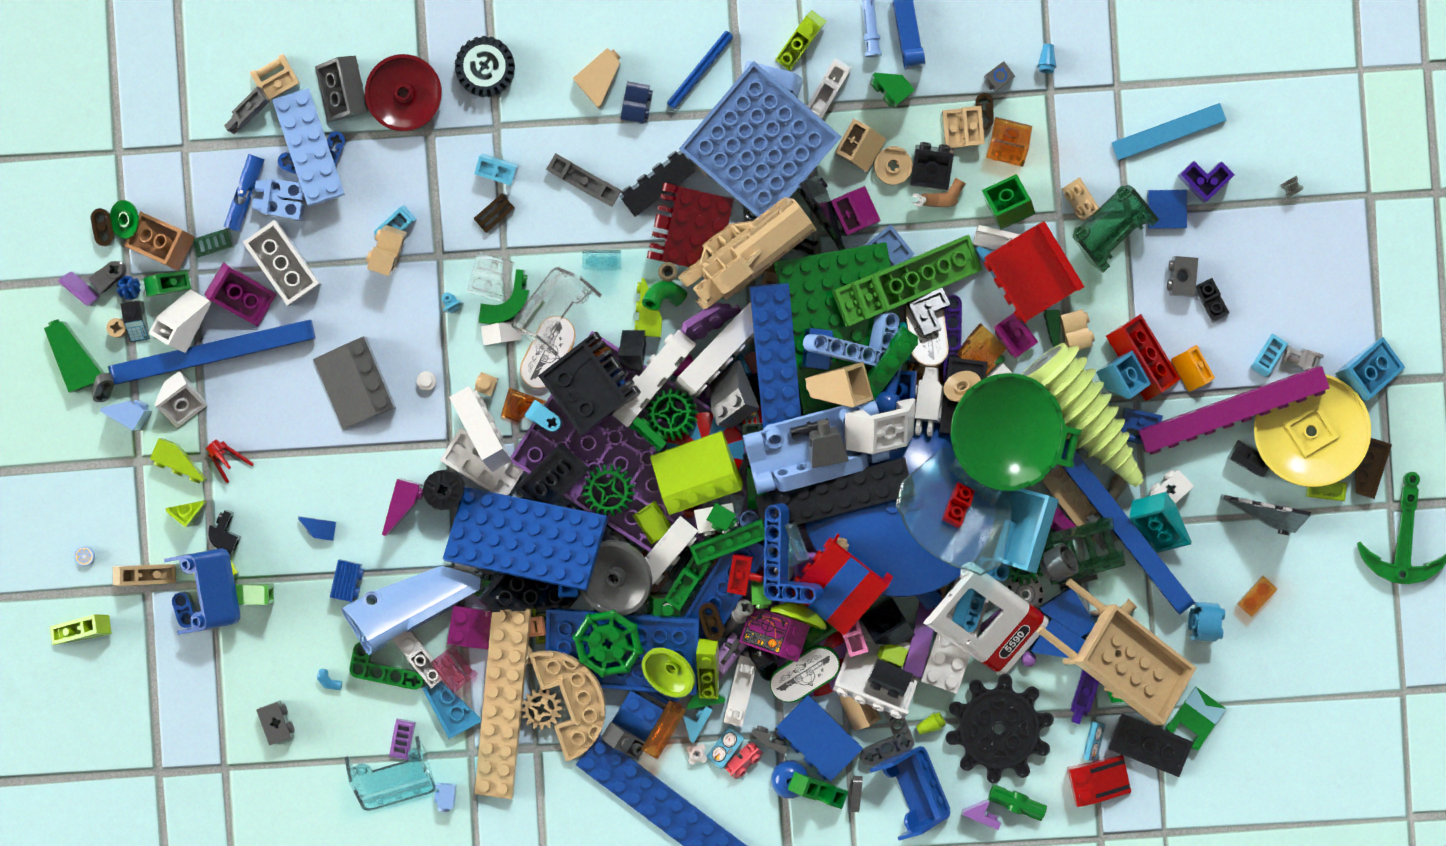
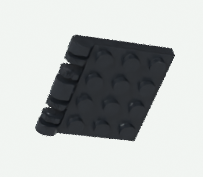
[538,332,641,437]

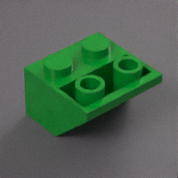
[870,72,915,109]

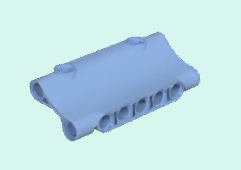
[743,401,890,494]

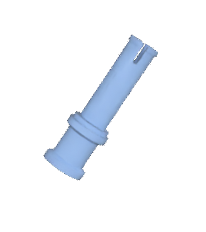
[862,0,882,57]

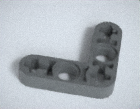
[860,710,914,766]

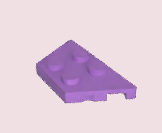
[680,302,741,341]

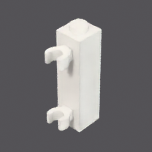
[724,651,756,727]

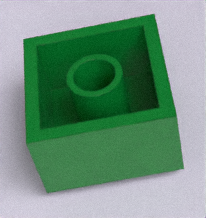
[982,174,1036,230]

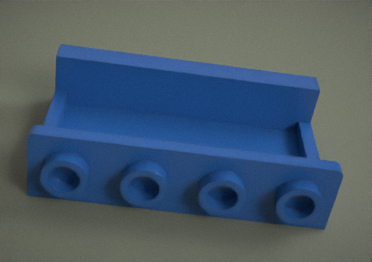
[776,694,863,782]

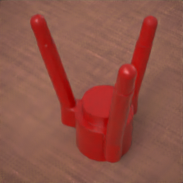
[206,439,254,483]

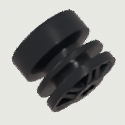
[423,469,465,510]

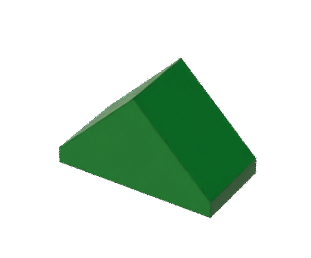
[687,689,726,709]

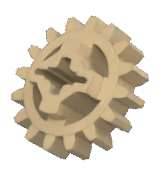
[522,688,563,730]

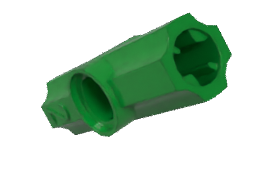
[988,784,1047,821]

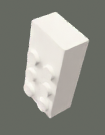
[243,220,321,305]
[449,386,512,472]

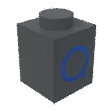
[984,61,1015,92]

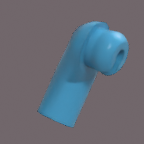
[316,668,342,690]

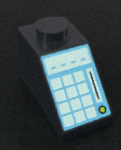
[120,300,150,342]

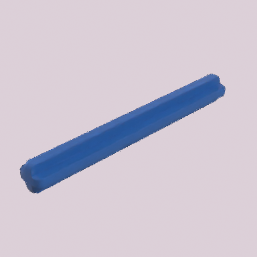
[667,31,733,109]

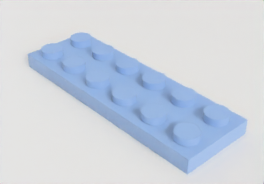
[272,88,345,207]

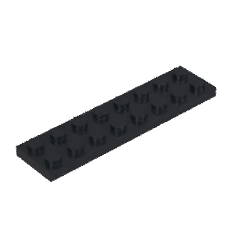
[755,457,915,533]

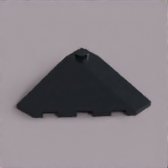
[797,176,845,250]
[1221,494,1311,536]
[478,572,580,612]

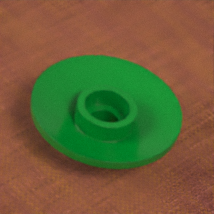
[110,200,139,238]

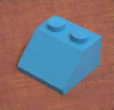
[1096,351,1151,399]

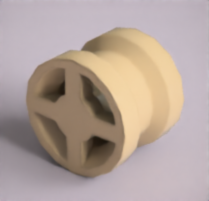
[106,318,127,338]

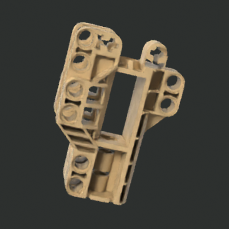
[678,197,816,309]

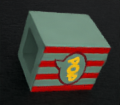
[741,405,762,436]

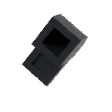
[208,510,241,555]

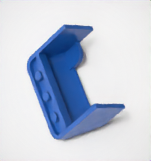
[164,548,240,635]
[869,746,950,841]

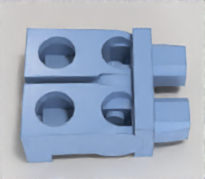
[252,178,306,221]

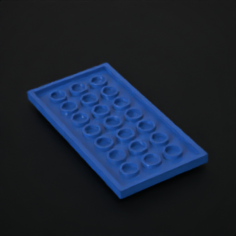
[443,487,608,591]
[545,608,700,695]

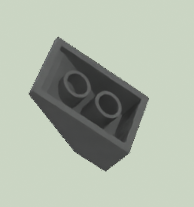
[710,360,759,429]

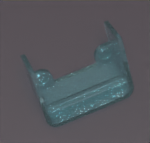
[344,736,436,811]

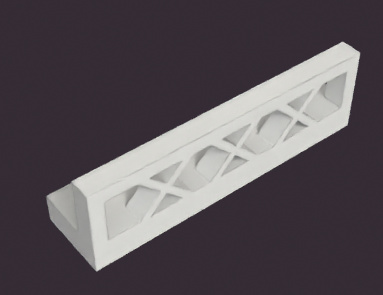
[973,225,1020,250]

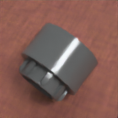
[1040,543,1079,582]

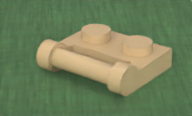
[250,54,300,101]

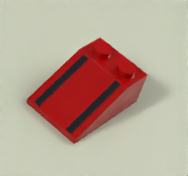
[1067,755,1131,807]

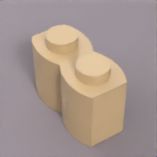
[1060,309,1095,350]

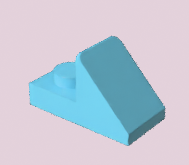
[683,706,713,743]

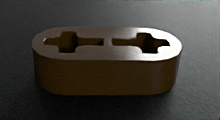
[975,93,994,130]

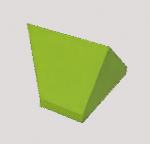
[165,500,207,527]

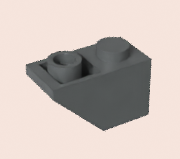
[601,722,648,760]

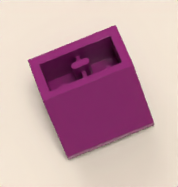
[831,186,881,237]

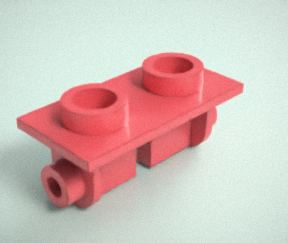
[725,742,763,779]

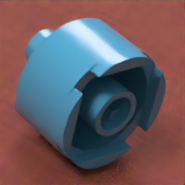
[1188,602,1225,642]

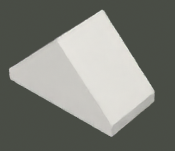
[481,321,522,345]

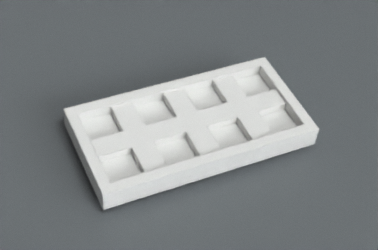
[440,428,524,496]

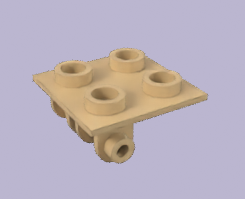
[1062,177,1100,221]

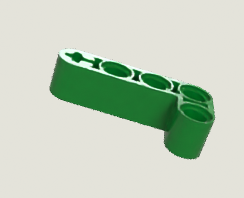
[349,642,425,690]

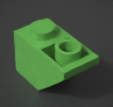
[751,581,772,608]

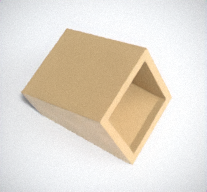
[805,362,874,407]

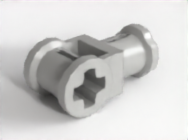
[1282,345,1324,370]

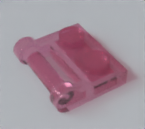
[430,645,478,693]

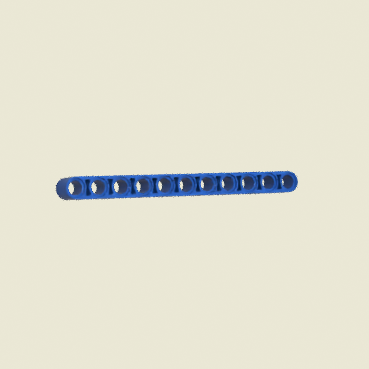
[108,320,316,385]
[1061,440,1195,615]

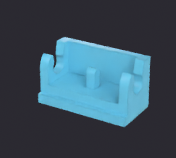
[474,153,519,186]

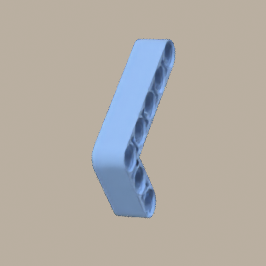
[803,313,899,367]

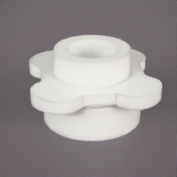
[687,744,707,764]

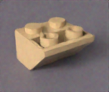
[834,118,886,172]

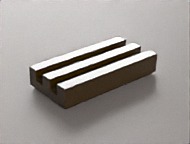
[473,194,515,233]

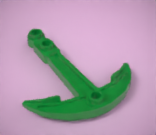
[1357,472,1446,584]

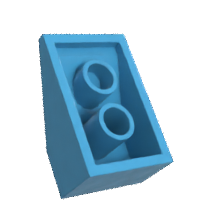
[1335,337,1405,402]

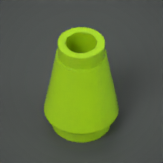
[916,712,946,735]

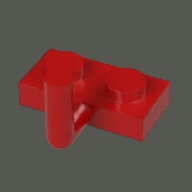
[727,553,764,596]

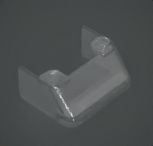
[512,267,602,356]

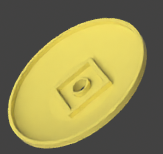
[1254,374,1371,487]

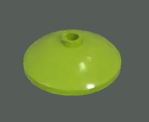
[770,602,827,630]
[642,648,695,698]

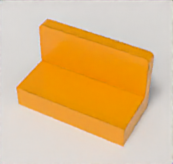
[1171,345,1215,392]

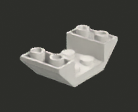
[844,398,915,454]

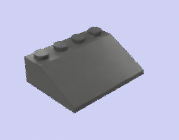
[313,336,396,430]

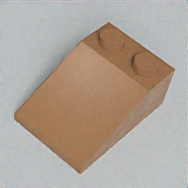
[124,211,195,271]

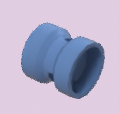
[740,510,759,526]

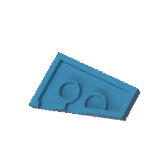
[422,680,482,739]

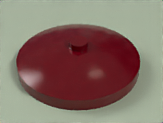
[365,54,442,132]

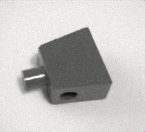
[809,419,849,468]

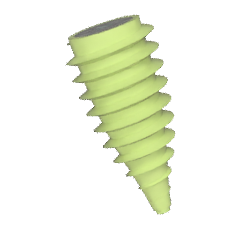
[1021,343,1144,487]

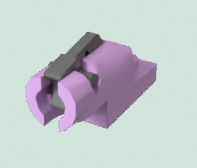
[719,632,747,681]

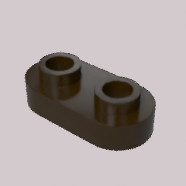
[90,208,115,247]
[699,602,725,641]

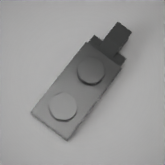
[224,87,270,134]

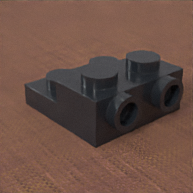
[910,142,954,190]

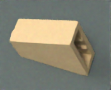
[573,48,621,109]

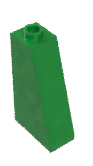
[44,319,105,393]

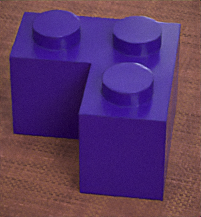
[1177,161,1235,203]

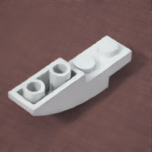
[392,631,446,688]

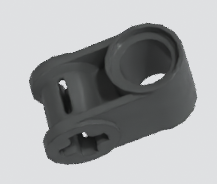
[88,261,127,294]

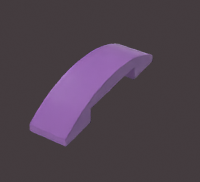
[903,601,936,678]

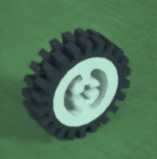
[455,36,515,97]

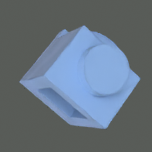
[435,782,457,812]

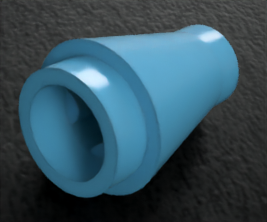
[1038,44,1057,73]

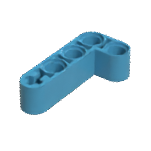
[952,556,1009,632]

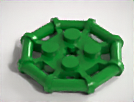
[572,609,644,678]

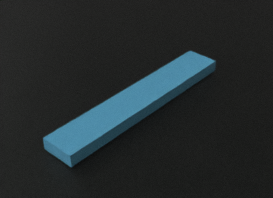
[1111,103,1227,160]

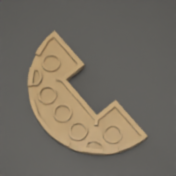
[529,651,606,762]

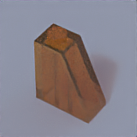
[641,700,686,760]

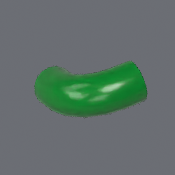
[642,280,688,311]

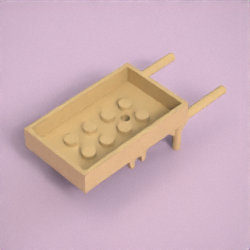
[1037,578,1196,725]

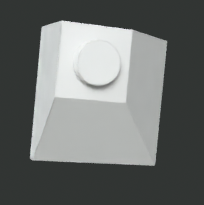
[155,370,207,428]

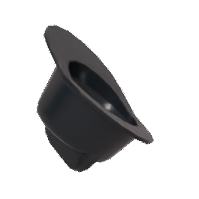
[748,646,779,681]

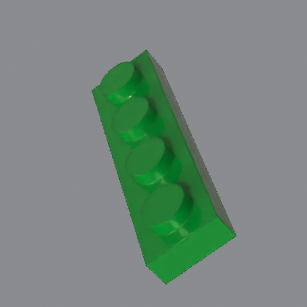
[690,519,765,565]

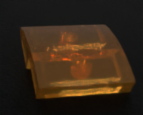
[957,323,1006,375]

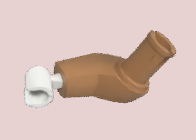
[912,178,966,207]

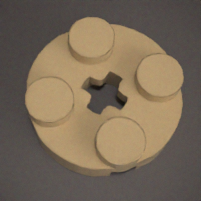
[874,146,913,185]

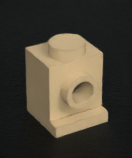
[474,372,499,396]

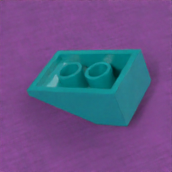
[1129,492,1192,553]

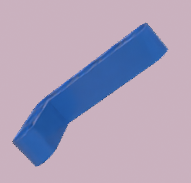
[764,503,824,604]

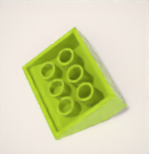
[650,431,743,515]

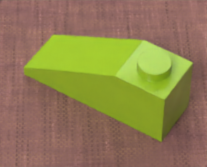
[50,614,112,645]

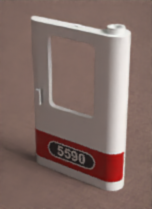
[923,563,1049,675]

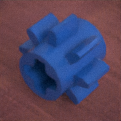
[116,276,141,300]

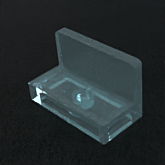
[777,523,810,567]

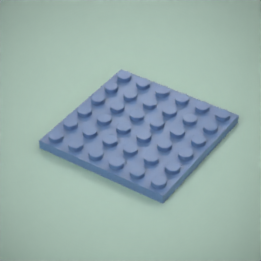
[679,61,842,217]

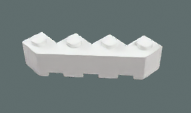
[612,330,697,427]
[645,516,698,585]

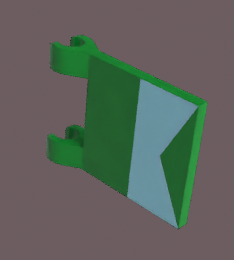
[1166,686,1226,750]

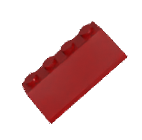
[1106,314,1181,401]

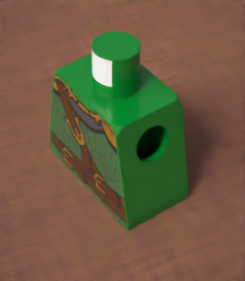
[646,592,683,617]

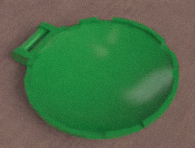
[951,373,1082,491]

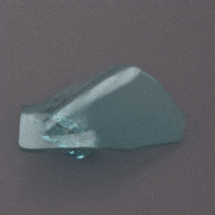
[896,447,1012,576]

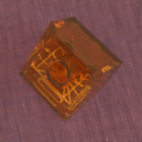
[986,117,1032,167]

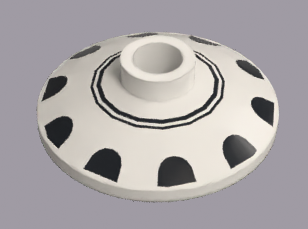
[1007,578,1044,608]

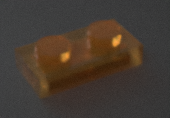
[1236,576,1277,617]

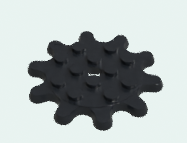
[945,674,1054,784]

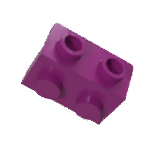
[994,313,1038,358]

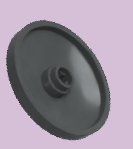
[580,540,652,616]

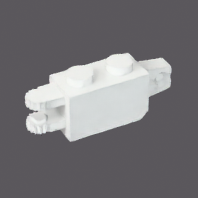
[915,367,944,436]

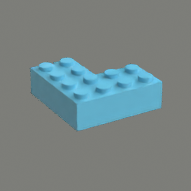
[993,488,1059,573]

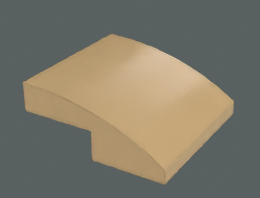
[942,106,985,149]

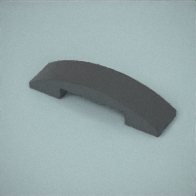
[546,153,622,207]

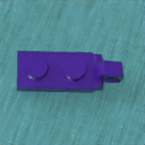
[1070,670,1099,724]

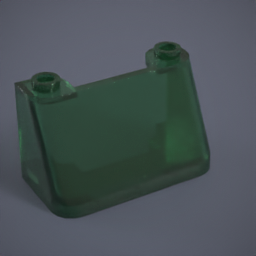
[1073,185,1159,273]

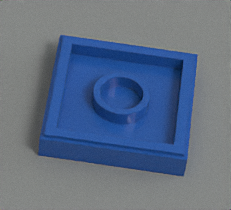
[1147,190,1187,229]

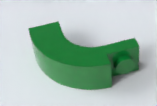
[478,269,530,324]

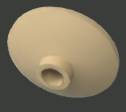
[943,371,981,402]

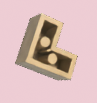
[366,225,407,276]

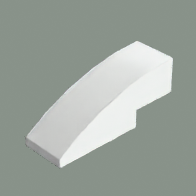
[807,58,852,119]

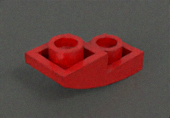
[942,482,975,528]

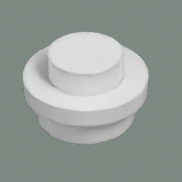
[417,371,436,390]

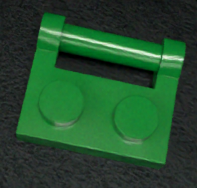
[630,417,666,452]

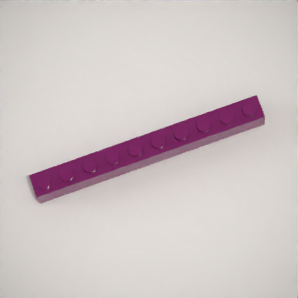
[1137,366,1330,455]

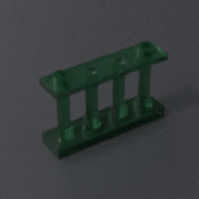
[1045,517,1126,585]

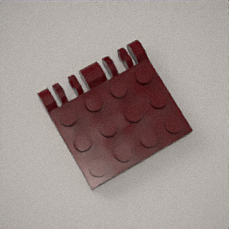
[647,183,734,268]

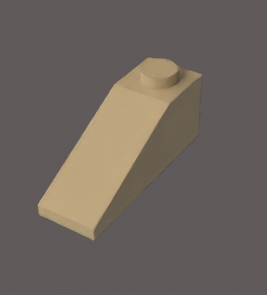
[112,564,176,586]

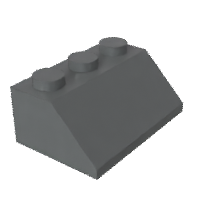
[315,55,368,122]

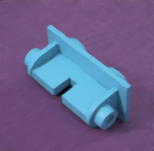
[442,292,463,314]

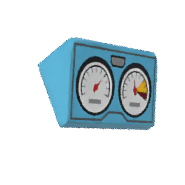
[1083,721,1105,761]
[707,726,744,769]

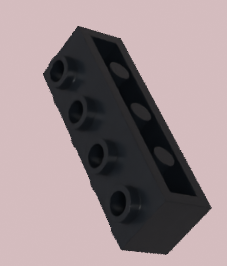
[619,151,696,217]

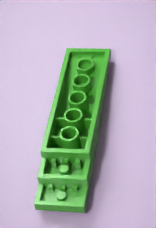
[832,234,983,327]

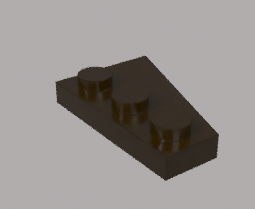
[1355,438,1392,499]

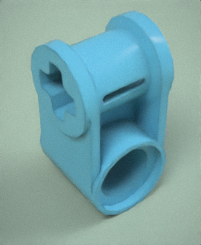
[524,400,562,432]

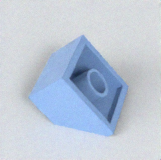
[100,400,152,431]

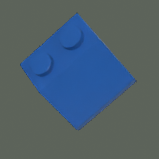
[612,690,664,741]

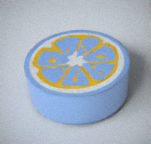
[74,546,95,566]

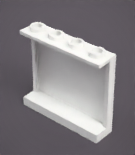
[833,624,930,719]

